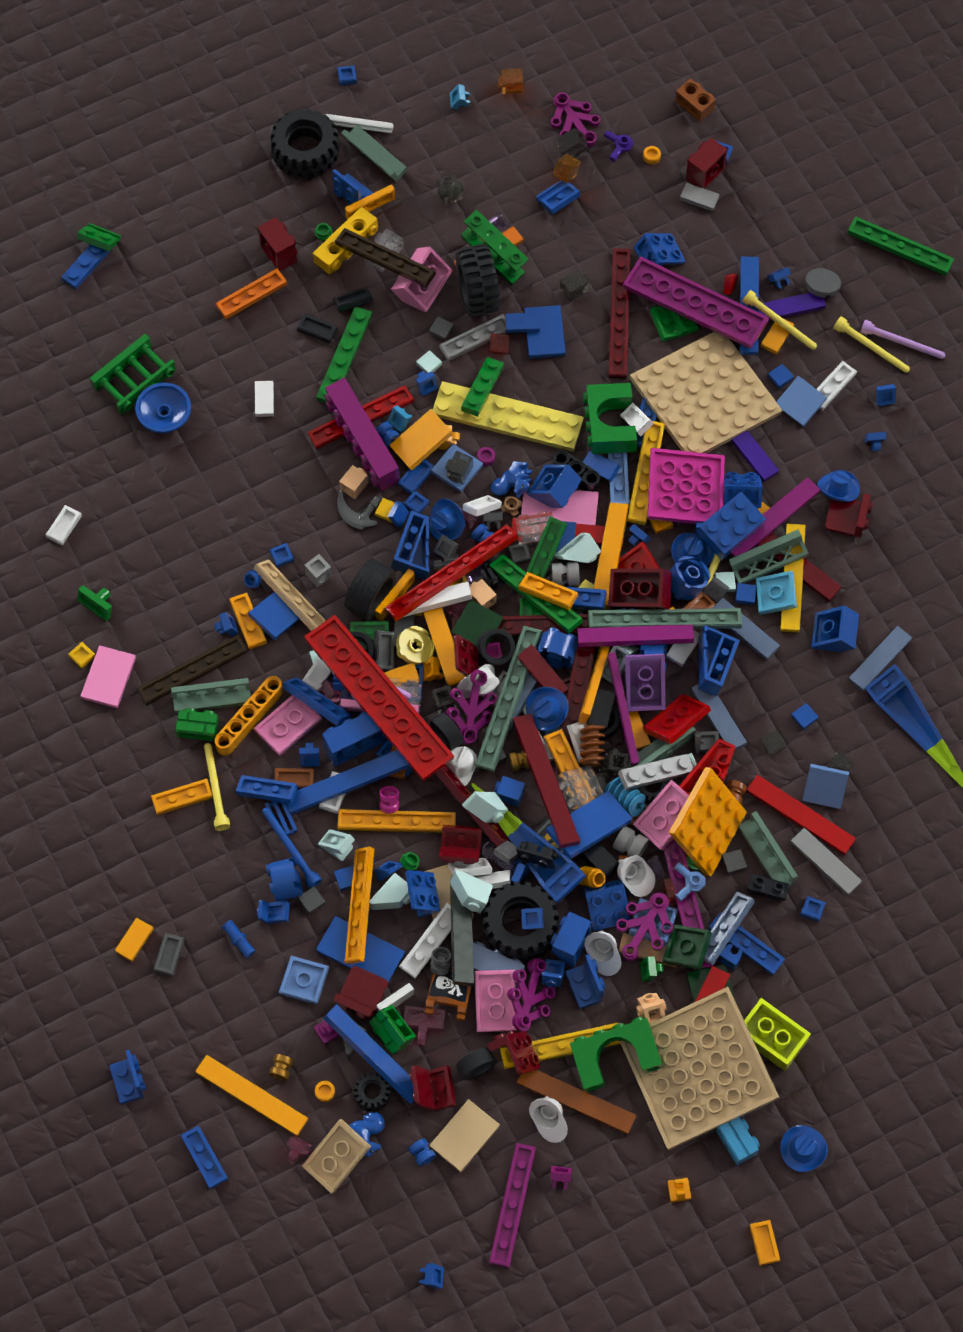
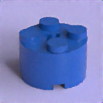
[670,556,710,600]
[537,627,578,669]
[266,857,303,901]

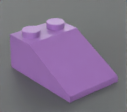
[624,654,665,711]

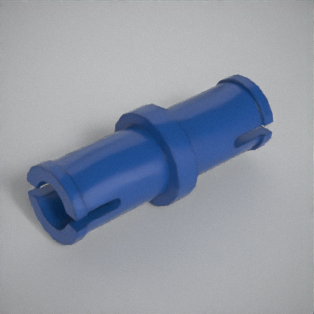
[222,920,256,959]

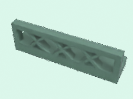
[342,125,408,182]
[729,529,809,584]
[171,678,251,714]
[621,726,696,769]
[738,811,798,887]

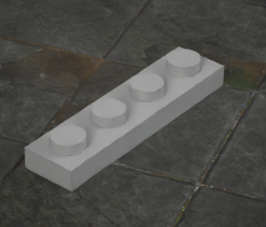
[618,754,694,790]

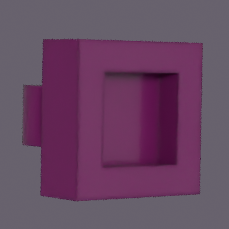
[314,1020,340,1046]
[550,1166,572,1190]

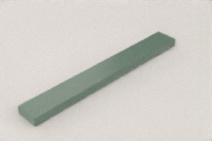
[588,608,742,629]
[475,626,542,772]

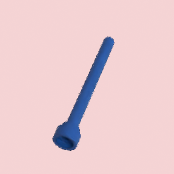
[262,808,322,889]

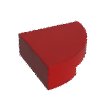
[723,274,739,295]

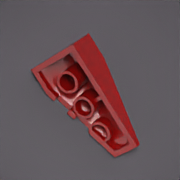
[679,738,735,795]

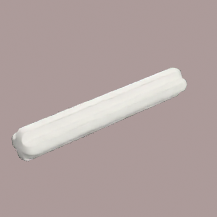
[325,114,393,134]

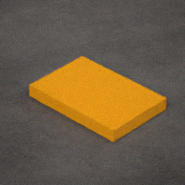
[389,409,453,471]

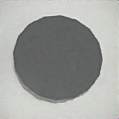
[805,268,841,297]

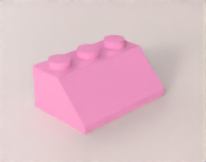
[391,247,453,312]

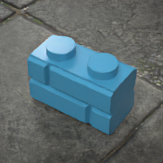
[716,1117,760,1165]

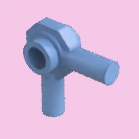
[675,862,705,901]

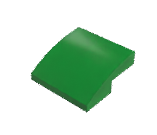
[649,306,699,341]

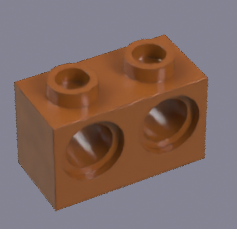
[675,78,716,122]

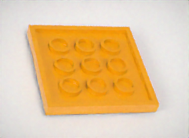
[668,767,747,877]

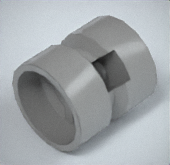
[551,562,580,587]
[613,826,649,857]

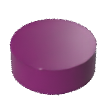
[477,447,495,466]

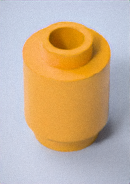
[579,866,605,888]

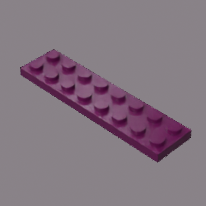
[623,256,769,349]

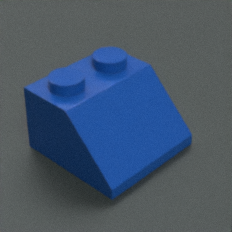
[527,465,582,508]
[811,605,859,652]
[550,911,591,968]

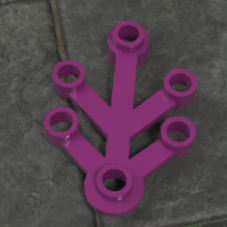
[551,92,601,147]
[446,670,497,744]
[616,893,673,962]
[507,958,555,1031]

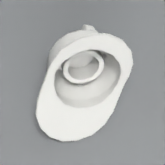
[457,664,500,698]
[447,746,477,786]
[617,855,655,897]
[584,930,621,976]
[529,1096,568,1143]

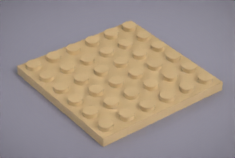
[629,332,782,453]
[620,987,780,1150]

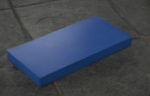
[546,791,633,859]
[316,916,405,984]

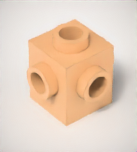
[636,993,667,1023]

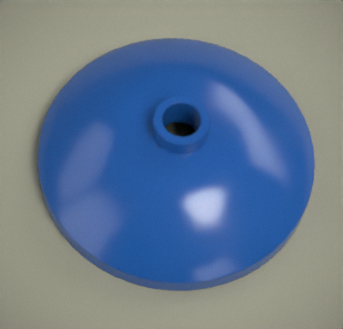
[135,383,191,433]

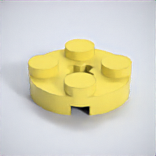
[396,626,434,665]

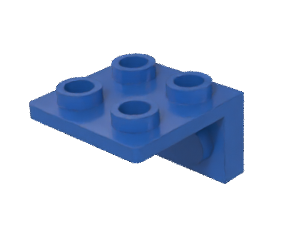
[332,169,373,205]
[634,233,686,266]
[723,472,762,508]
[405,870,441,917]
[582,879,631,931]
[565,954,605,1010]
[109,1050,146,1105]

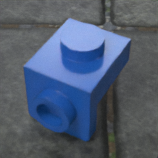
[257,900,289,924]
[542,959,566,987]

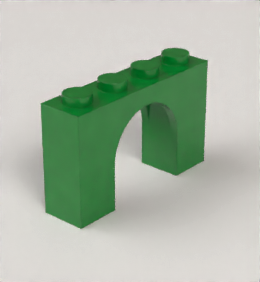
[583,383,637,454]
[570,1017,664,1093]

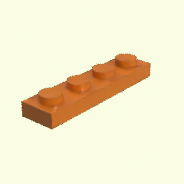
[216,268,287,319]

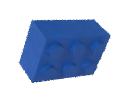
[697,492,766,561]
[322,711,386,767]

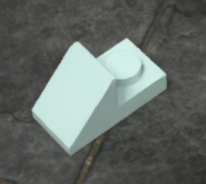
[318,829,355,861]

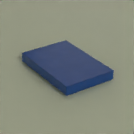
[524,305,566,359]

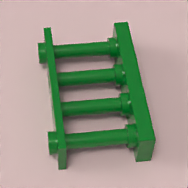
[461,209,529,286]
[90,334,176,415]

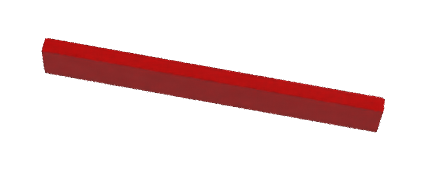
[385,525,519,622]

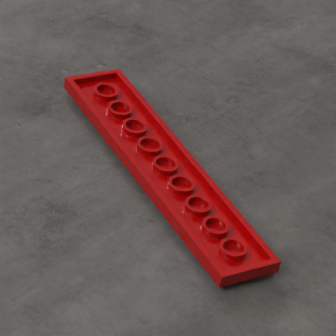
[304,615,454,781]

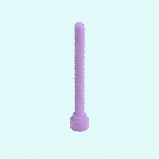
[860,319,945,359]

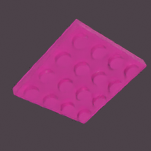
[647,448,725,524]

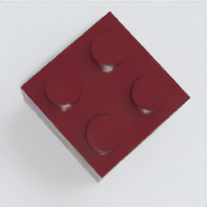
[686,138,727,189]
[257,217,298,271]

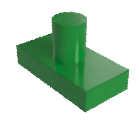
[77,585,112,621]

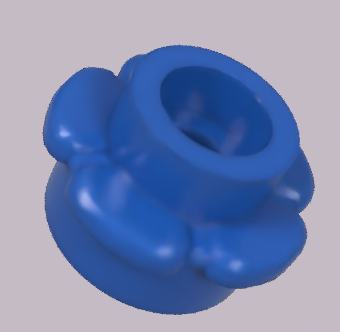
[243,570,261,588]

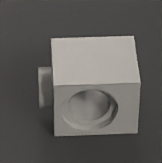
[304,554,332,588]

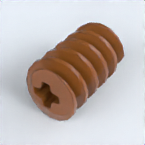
[580,725,605,766]

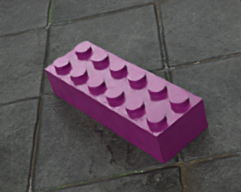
[324,377,400,491]

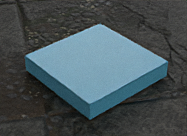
[756,571,797,615]

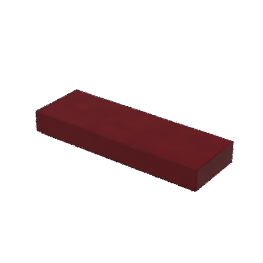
[516,644,568,693]

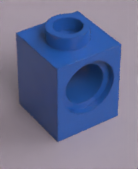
[494,776,525,807]

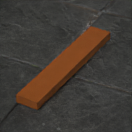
[517,1070,637,1135]

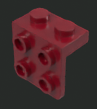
[825,493,873,538]
[454,635,479,686]
[439,825,482,865]
[333,966,388,1019]
[487,1030,540,1075]
[410,1065,456,1112]

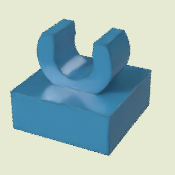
[449,84,470,110]
[387,405,412,432]

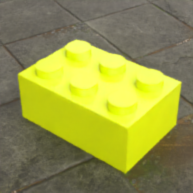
[744,998,811,1071]

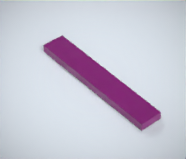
[730,477,820,557]
[577,624,694,647]
[607,652,639,767]
[489,1143,536,1269]

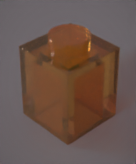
[498,68,523,94]
[552,154,581,183]

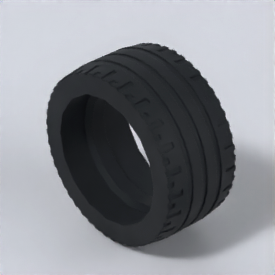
[344,559,397,621]

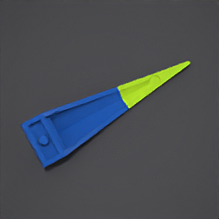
[865,664,963,788]
[472,783,586,903]

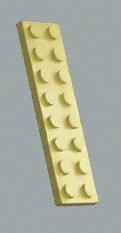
[433,381,584,452]

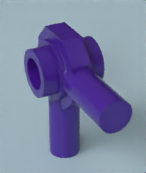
[603,130,633,162]

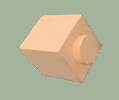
[339,465,368,499]
[470,579,497,609]

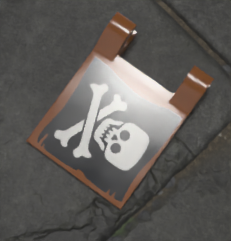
[425,969,471,1021]

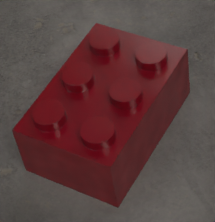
[608,569,672,610]

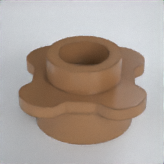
[501,496,522,516]

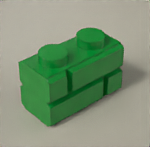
[176,708,219,741]
[369,1005,416,1054]

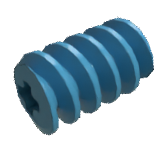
[604,777,645,817]

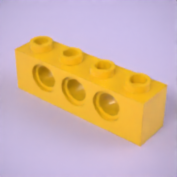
[313,207,378,275]

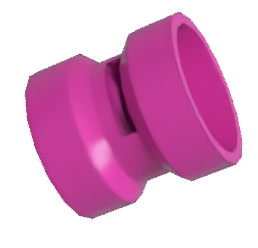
[380,786,399,813]

